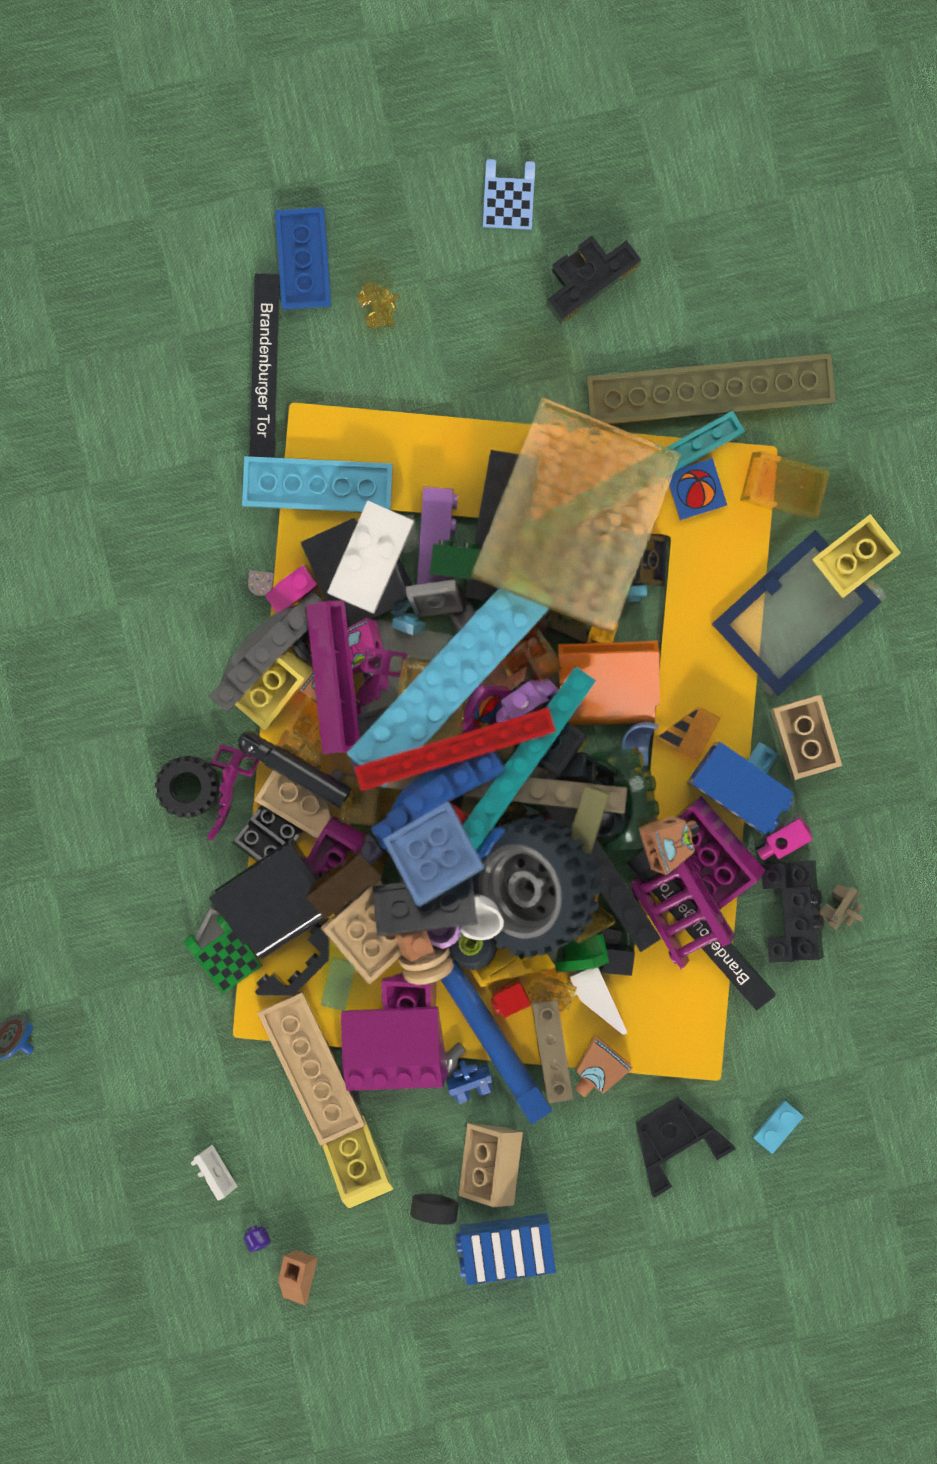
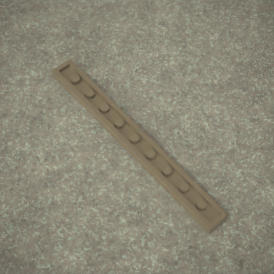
[377,770,627,813]

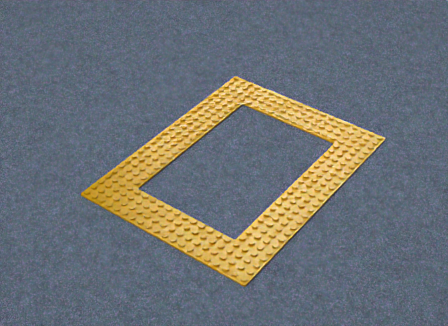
[233,403,777,1081]

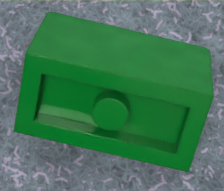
[554,934,609,972]

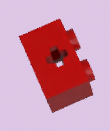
[490,978,531,1019]

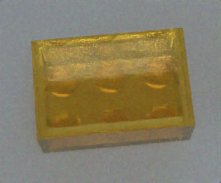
[740,451,830,519]

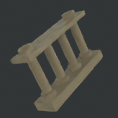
[531,993,573,1103]

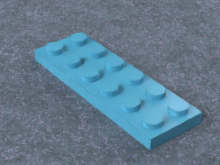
[242,456,393,512]

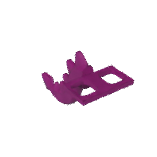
[355,647,408,715]
[207,744,260,841]

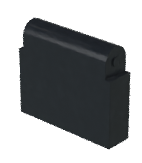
[300,518,412,628]
[209,838,325,960]

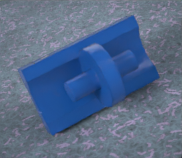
[446,1060,492,1104]

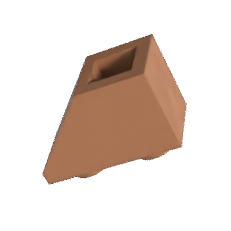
[278,1250,318,1305]

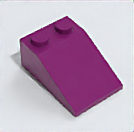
[307,816,366,877]

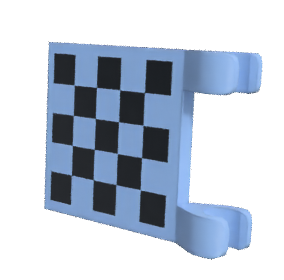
[483,159,535,230]

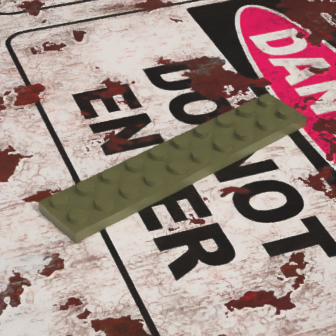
[586,353,836,426]

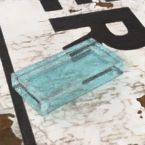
[321,957,355,1011]

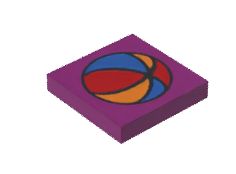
[455,685,512,732]

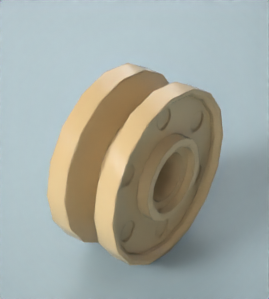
[399,945,454,985]

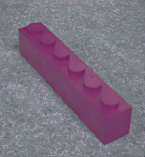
[306,601,360,754]

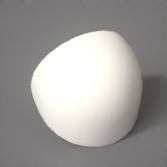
[461,894,503,940]

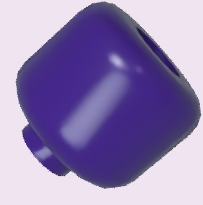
[243,1225,271,1253]

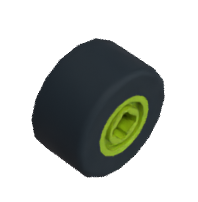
[450,932,497,970]

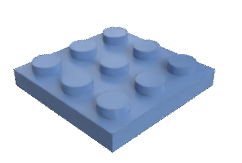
[383,801,485,906]

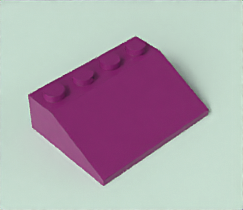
[641,796,765,909]
[341,1006,448,1091]

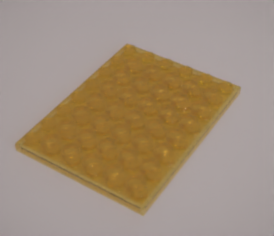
[471,398,681,634]

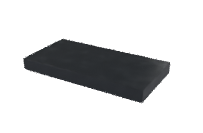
[372,876,478,937]

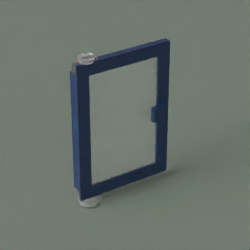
[712,529,886,697]

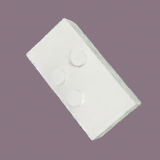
[327,501,414,614]

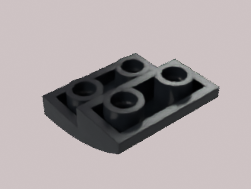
[232,805,303,862]

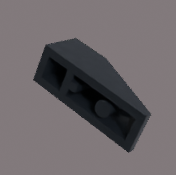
[556,752,621,787]

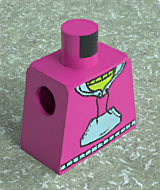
[347,618,383,682]
[756,813,813,860]

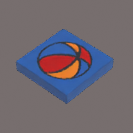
[666,458,727,521]

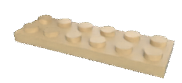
[258,991,365,1146]

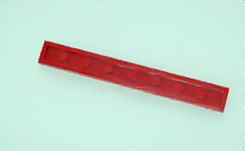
[354,707,556,791]

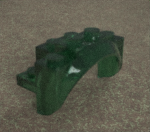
[590,748,659,852]

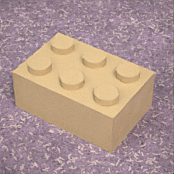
[770,695,842,780]

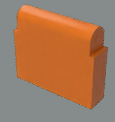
[558,641,660,726]

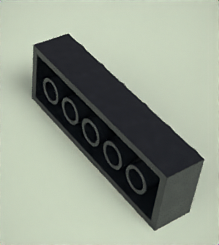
[465,450,540,601]

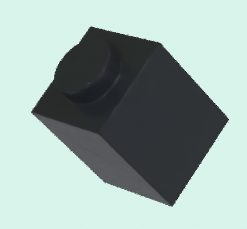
[599,943,635,976]

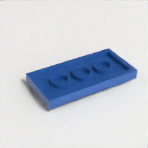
[275,207,331,310]

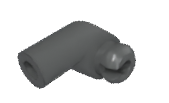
[445,1042,466,1075]

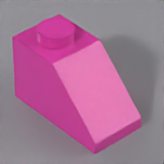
[265,565,319,612]

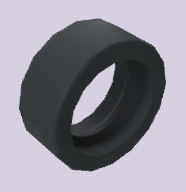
[410,1194,459,1225]

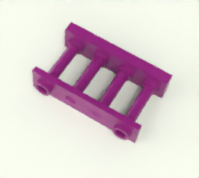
[630,857,735,969]

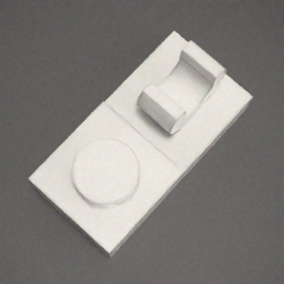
[191,1145,238,1201]

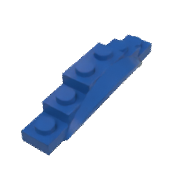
[371,750,507,850]

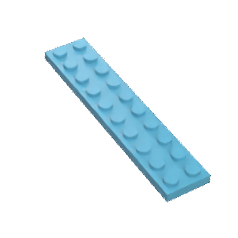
[347,568,555,788]

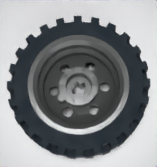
[472,816,600,957]

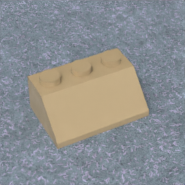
[459,1123,523,1207]

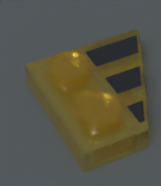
[655,706,720,761]

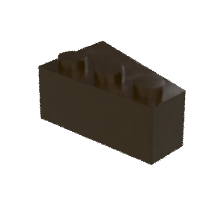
[306,834,388,919]

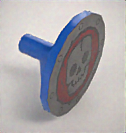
[0,1014,34,1060]

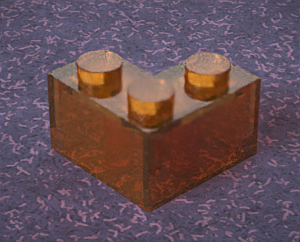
[500,624,562,681]

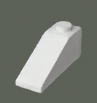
[567,967,627,1035]

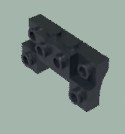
[761,860,824,962]

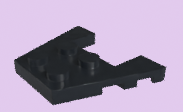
[635,1097,736,1198]

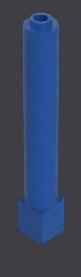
[440,960,552,1124]

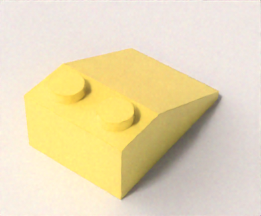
[812,514,901,598]
[235,648,313,731]
[322,1115,394,1208]

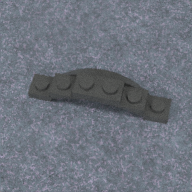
[209,591,323,714]

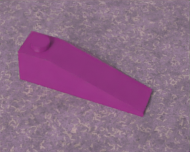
[381,973,437,1009]

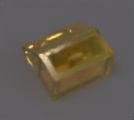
[278,695,330,769]
[340,773,400,826]

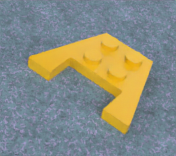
[468,941,556,987]

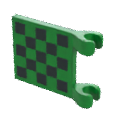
[184,914,263,994]

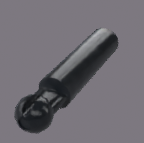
[238,731,352,809]

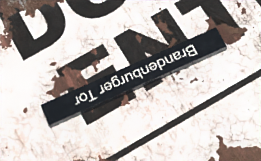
[249,273,280,458]
[627,847,776,1011]

